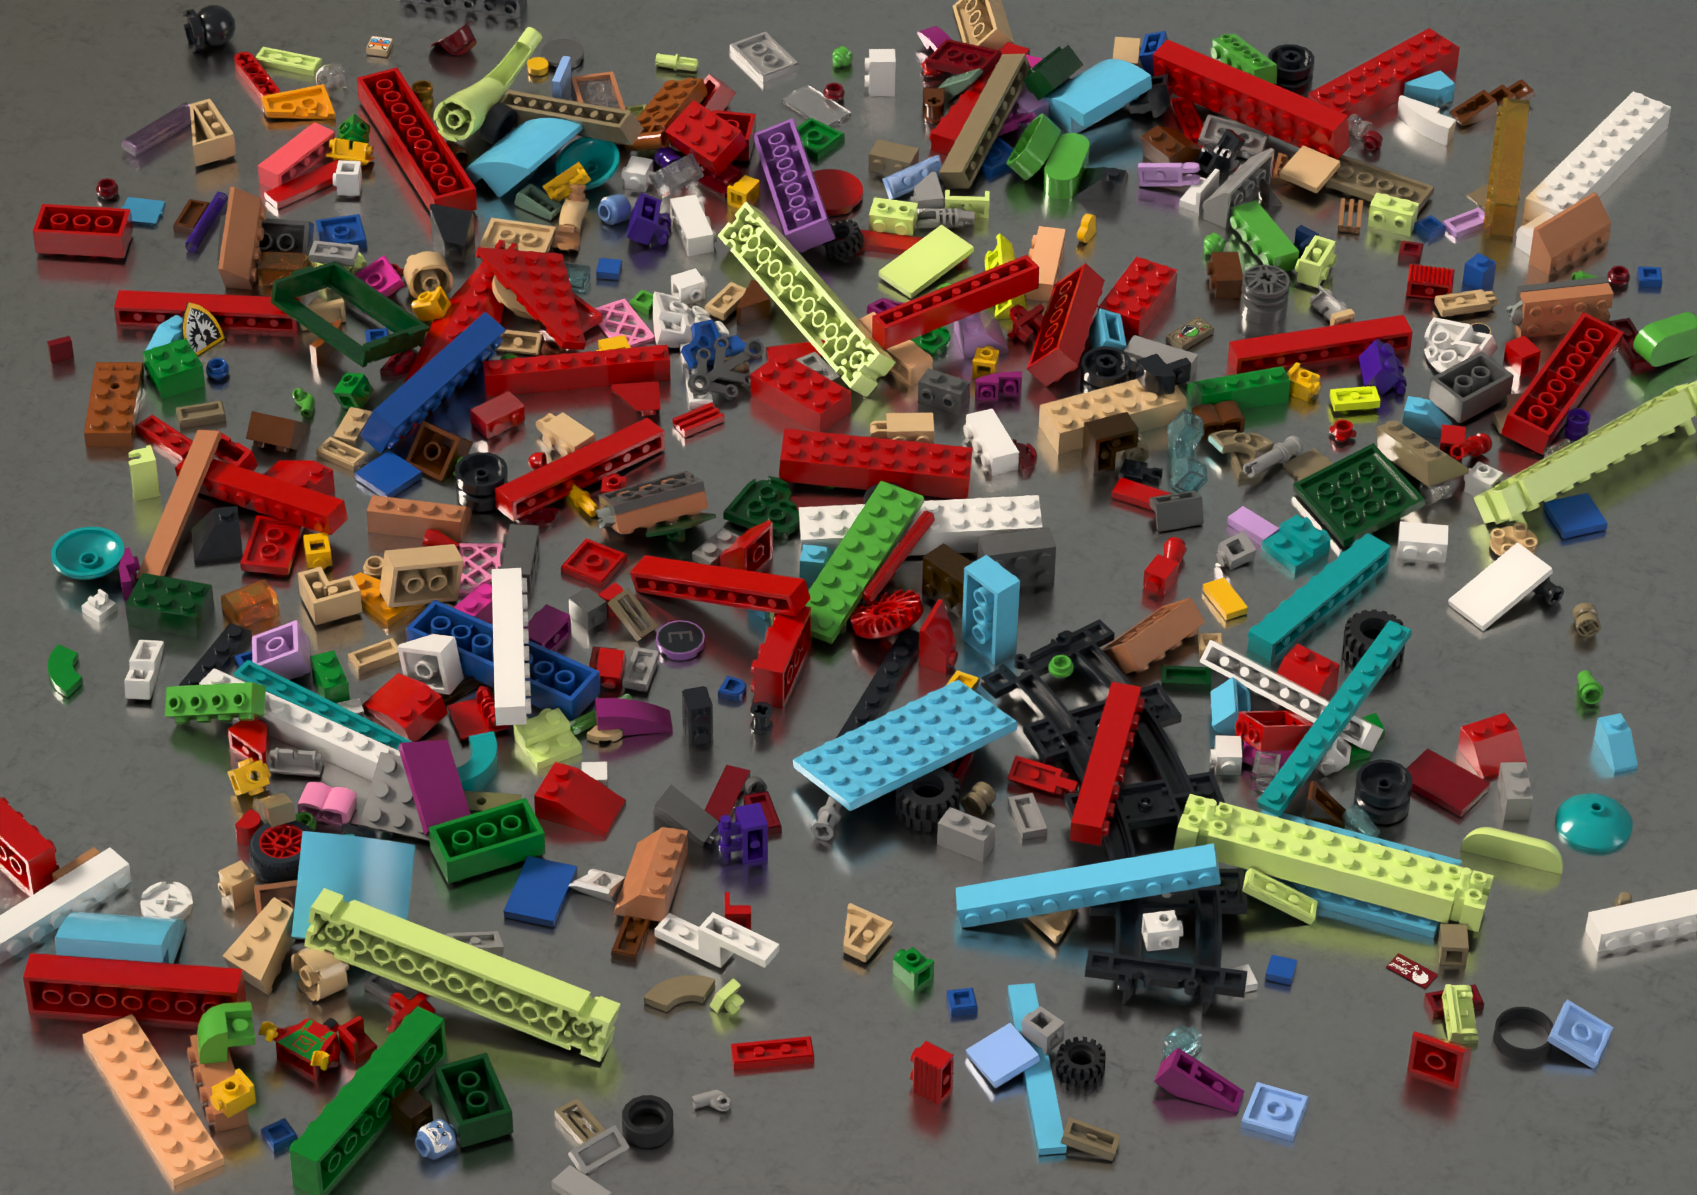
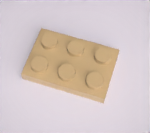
[479,218,556,253]

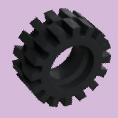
[823,219,865,260]
[1056,1037,1106,1088]

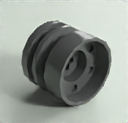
[1240,265,1290,325]

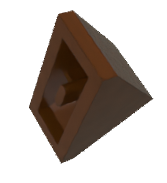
[737,280,770,326]
[1305,781,1347,829]

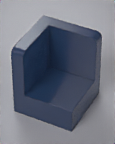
[1293,225,1319,259]

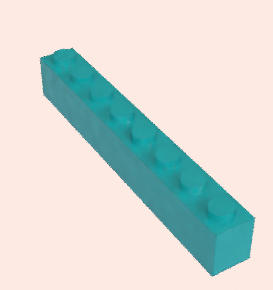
[1248,533,1391,662]

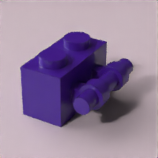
[627,193,672,245]
[1359,339,1407,396]
[718,803,768,865]

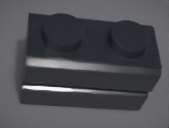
[682,686,713,746]

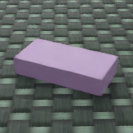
[1443,207,1492,238]
[1227,506,1279,545]

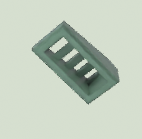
[939,68,983,101]
[514,183,563,221]

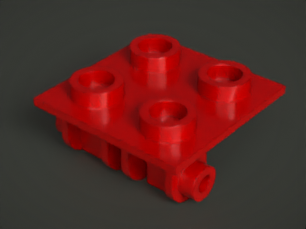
[447,686,510,741]

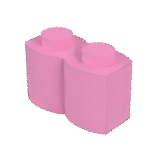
[298,782,357,828]

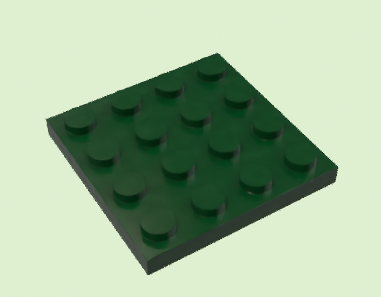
[1293,443,1425,547]

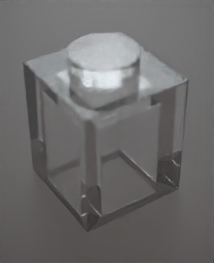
[1250,751,1281,792]

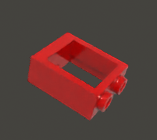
[1235,710,1313,751]

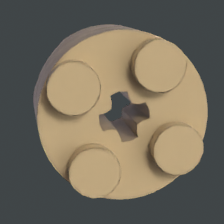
[403,251,454,299]
[291,947,349,1001]

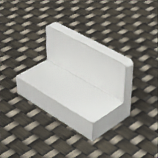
[1179,169,1220,214]

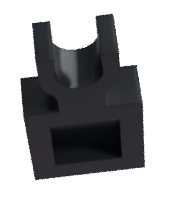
[1119,459,1163,486]

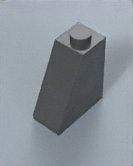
[653,785,720,847]

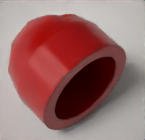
[528,452,547,470]

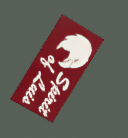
[1386,953,1438,989]

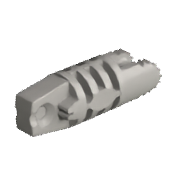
[918,208,975,228]

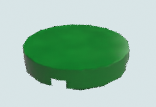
[911,326,950,357]

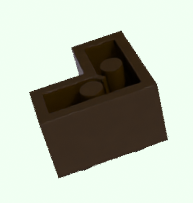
[1082,412,1139,476]

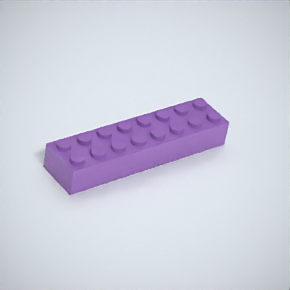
[752,118,836,253]

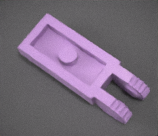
[1138,162,1201,186]

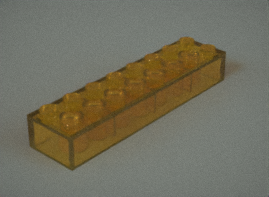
[1483,98,1530,241]

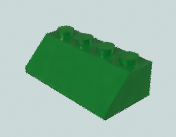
[1186,366,1290,410]

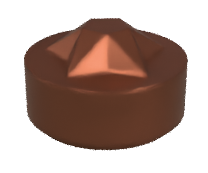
[541,340,565,356]

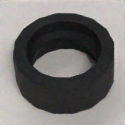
[480,102,517,145]
[622,1095,673,1148]

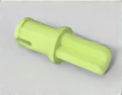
[655,53,699,71]

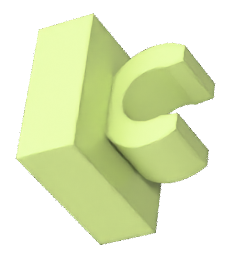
[710,978,744,1015]

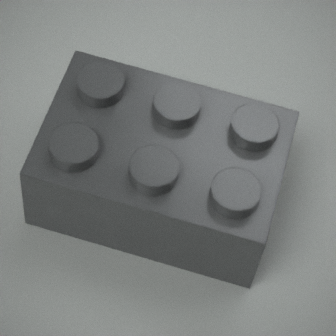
[1428,351,1514,423]
[977,528,1056,587]

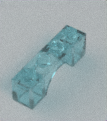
[1167,409,1208,493]

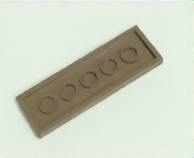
[1324,155,1434,213]

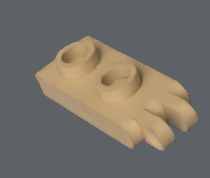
[1434,289,1499,317]

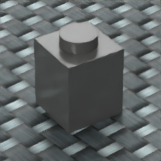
[569,587,607,630]

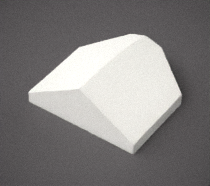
[569,869,625,903]

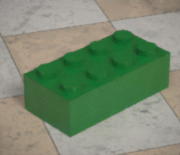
[429,798,545,884]

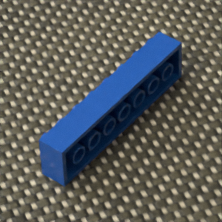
[360,312,506,454]
[406,600,600,721]

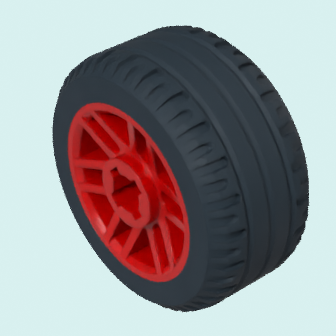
[249,821,313,884]

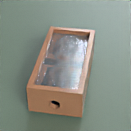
[571,71,626,146]

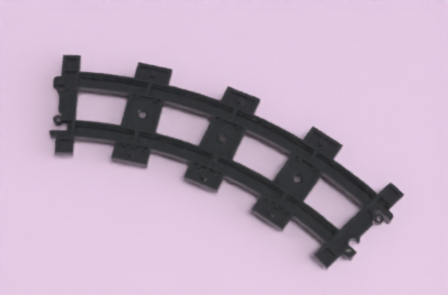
[980,619,1248,1015]

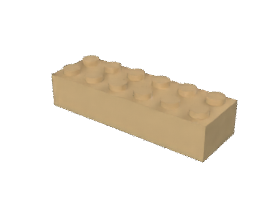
[1039,379,1187,455]

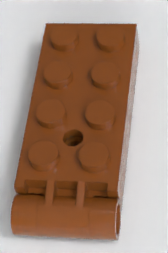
[624,78,708,152]
[84,362,144,447]

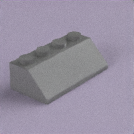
[1202,148,1275,229]

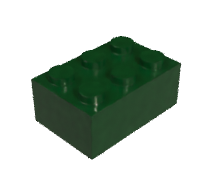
[125,573,214,639]
[434,1053,513,1148]

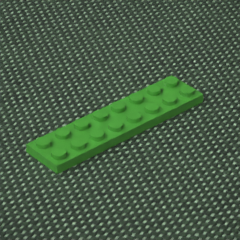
[805,481,924,644]

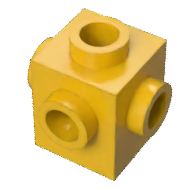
[227,758,271,796]

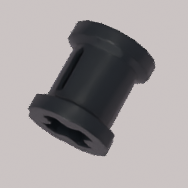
[1532,577,1564,605]
[750,702,773,735]

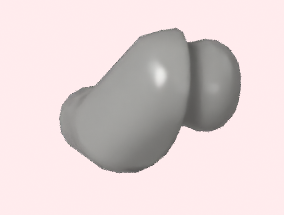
[691,1090,732,1111]

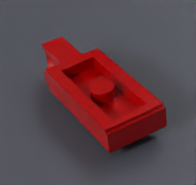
[1007,755,1080,796]

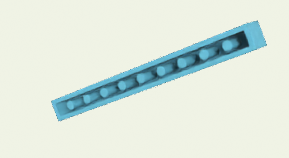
[956,843,1221,928]

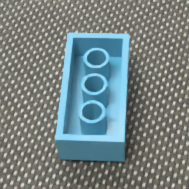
[962,555,1020,666]

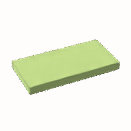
[879,225,974,299]

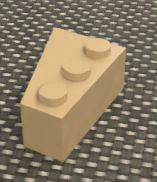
[190,99,236,167]
[223,897,295,996]

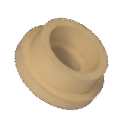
[363,556,384,578]

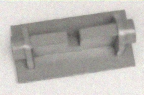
[1310,285,1349,321]
[269,748,324,776]

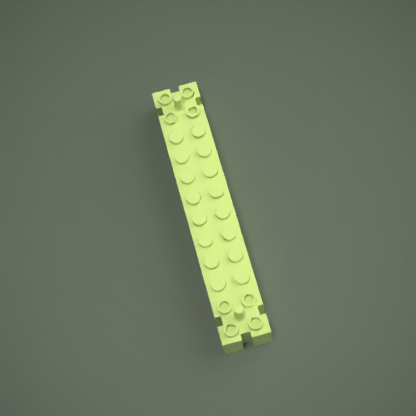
[718,202,896,398]
[1473,381,1697,525]
[1173,794,1494,932]
[304,888,621,1062]

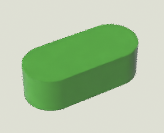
[1006,113,1061,180]
[1043,133,1090,199]
[1633,312,1697,367]

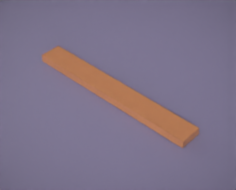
[136,430,222,581]

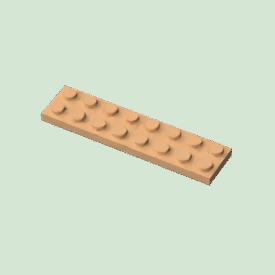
[83,1014,225,1186]

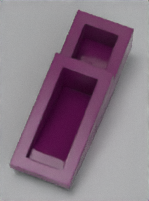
[595,698,673,736]

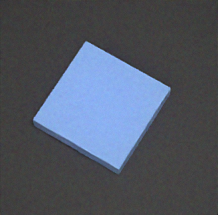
[552,56,571,100]
[1547,999,1614,1069]
[966,1023,1040,1088]
[1241,1082,1309,1142]

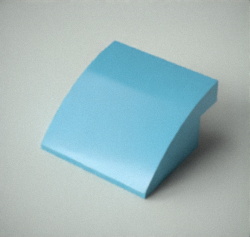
[1043,59,1152,133]
[464,118,583,198]
[292,831,415,940]
[55,912,187,964]

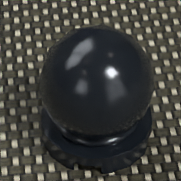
[183,5,236,52]

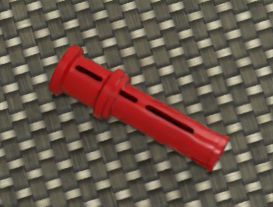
[1450,433,1492,460]

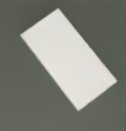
[1448,542,1553,631]

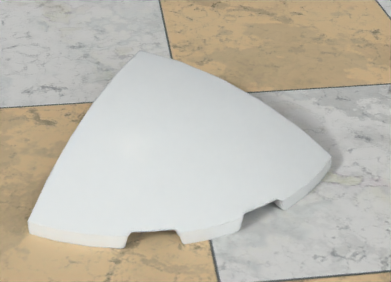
[653,291,730,348]
[1424,317,1498,373]

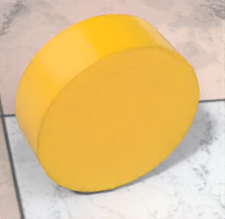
[527,57,549,76]

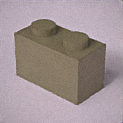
[868,139,919,176]

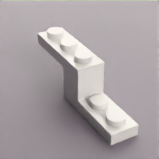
[655,912,780,968]

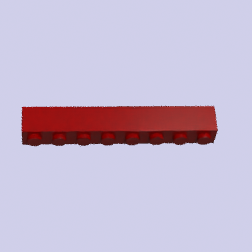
[929,42,1030,156]
[872,255,1039,350]
[114,290,300,333]
[1228,315,1413,374]
[483,345,671,397]
[495,418,665,521]
[175,458,348,535]
[630,555,811,616]
[1070,682,1145,846]

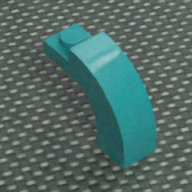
[457,731,498,792]

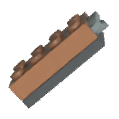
[1506,277,1614,338]
[596,471,708,534]

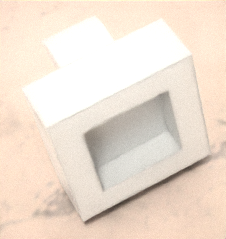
[81,589,117,623]

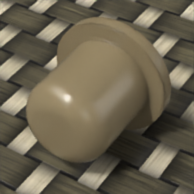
[1614,892,1632,907]

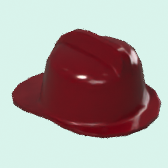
[428,21,477,55]

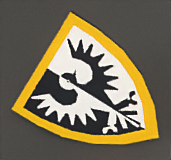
[182,302,225,356]

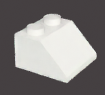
[397,634,464,695]

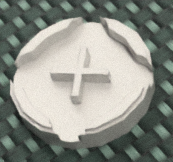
[140,881,193,920]

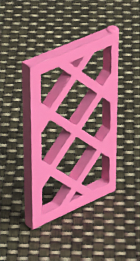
[595,298,655,347]
[459,543,503,596]

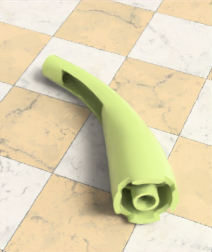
[434,27,543,142]

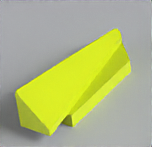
[984,233,1028,319]

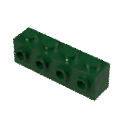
[1023,45,1083,101]

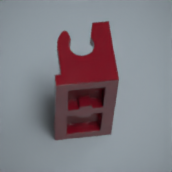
[693,162,742,198]

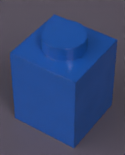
[1462,253,1496,291]

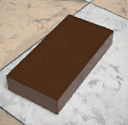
[173,199,210,235]

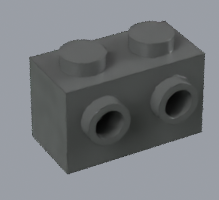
[918,368,970,416]

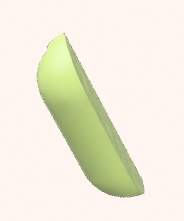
[1461,827,1563,875]

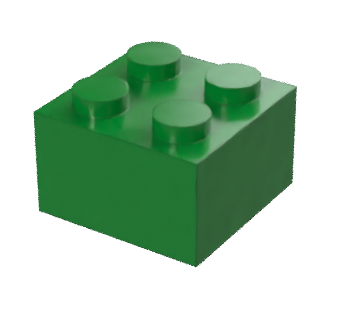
[142,338,205,399]

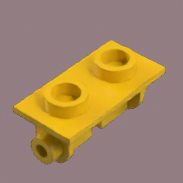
[326,138,375,166]
[542,162,591,202]

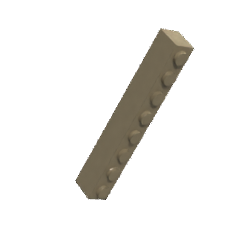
[939,54,1031,189]
[499,90,644,145]

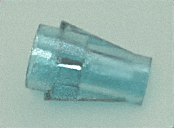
[1342,804,1380,837]

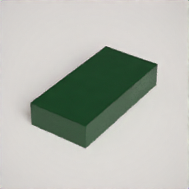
[1161,665,1211,692]

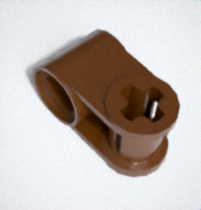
[923,88,945,124]

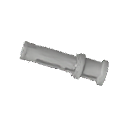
[1243,435,1303,477]
[811,795,842,840]

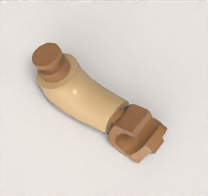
[552,184,589,252]

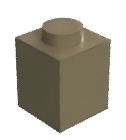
[1438,924,1469,966]

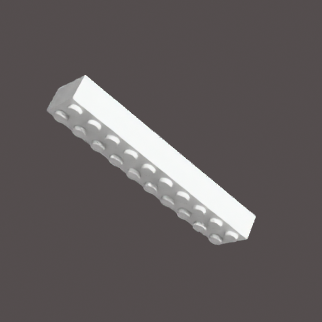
[1523,91,1671,222]
[799,495,1043,556]

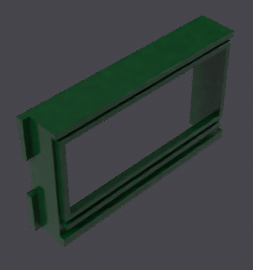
[270,261,430,368]

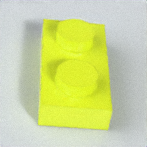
[1329,386,1381,411]

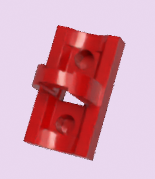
[1007,303,1045,343]
[387,992,436,1033]

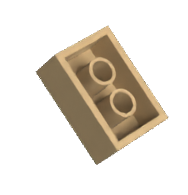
[379,544,464,608]

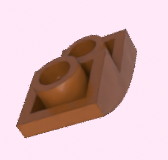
[310,319,342,366]

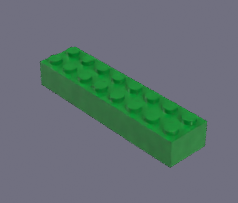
[289,1006,447,1195]

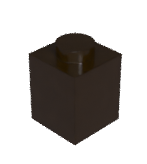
[390,1086,433,1137]

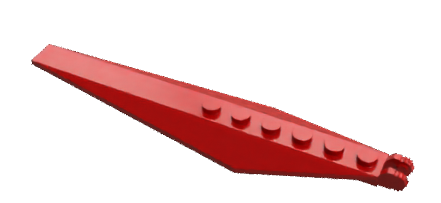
[400,240,519,439]

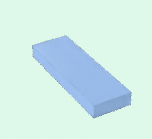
[882,155,943,199]

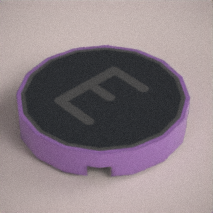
[656,620,705,660]

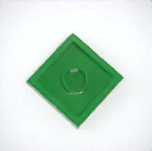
[797,118,845,160]

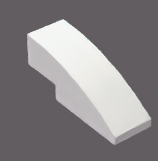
[1397,95,1456,146]
[124,640,164,700]

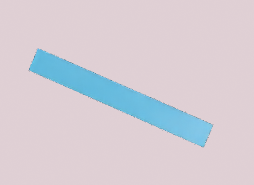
[1008,983,1067,1155]

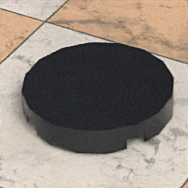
[341,823,393,841]

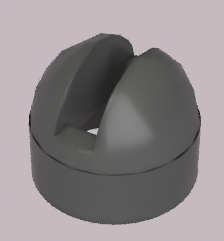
[745,776,767,795]

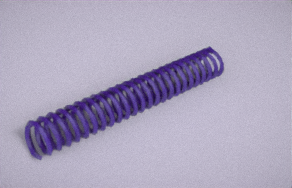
[185,191,228,252]

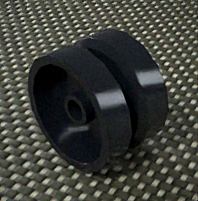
[1268,44,1315,95]
[1080,347,1132,394]
[455,452,508,511]
[1354,759,1412,824]

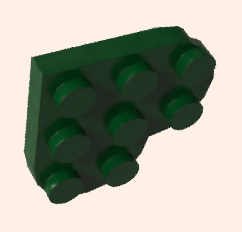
[723,476,800,540]

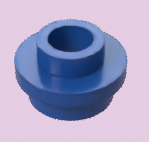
[206,358,229,379]

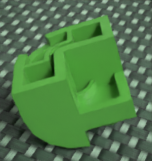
[197,1001,255,1064]

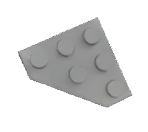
[359,752,430,842]

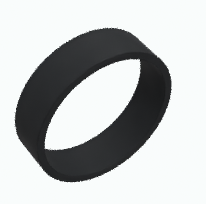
[1494,1007,1554,1062]

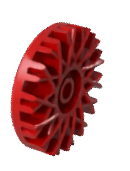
[850,589,924,639]

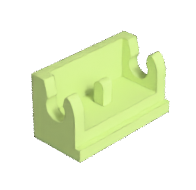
[945,190,990,218]
[129,445,160,501]
[1442,984,1479,1044]

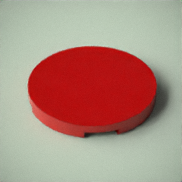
[813,169,863,216]

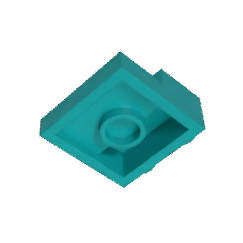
[1261,514,1331,574]

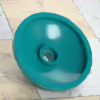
[556,137,620,190]
[51,527,125,580]
[1555,793,1633,852]

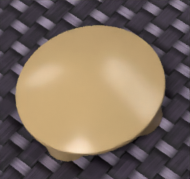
[1490,522,1538,556]

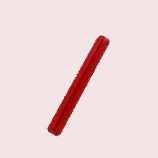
[862,510,935,602]

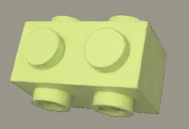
[1367,192,1419,237]
[869,197,918,236]
[1295,235,1337,288]

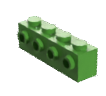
[1211,33,1277,84]
[1230,200,1299,272]
[165,682,266,724]

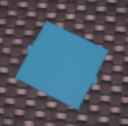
[121,197,166,227]

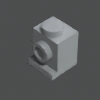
[1216,531,1256,570]
[1022,1006,1065,1055]

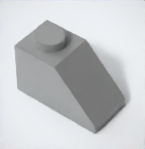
[910,171,944,218]

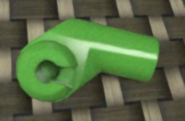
[292,388,315,418]

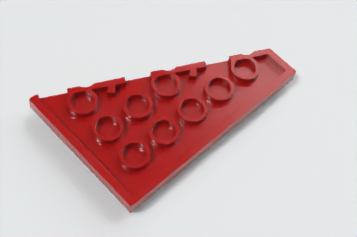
[476,247,586,350]

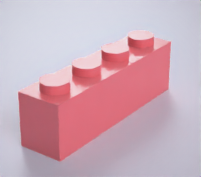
[258,122,335,189]

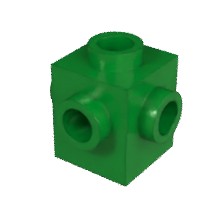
[338,114,371,149]
[333,372,374,409]

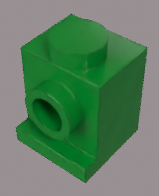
[893,947,934,991]

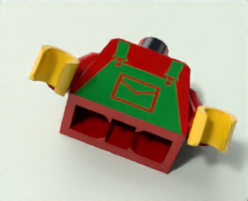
[258,1018,341,1081]

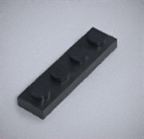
[179,623,252,686]

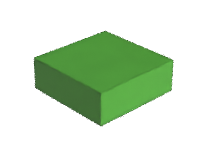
[630,290,654,315]

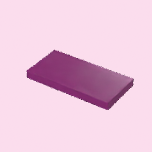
[398,740,471,836]

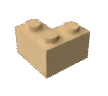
[298,567,362,625]

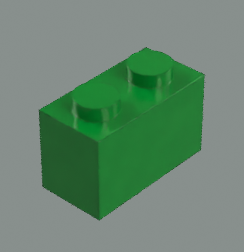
[310,650,350,703]

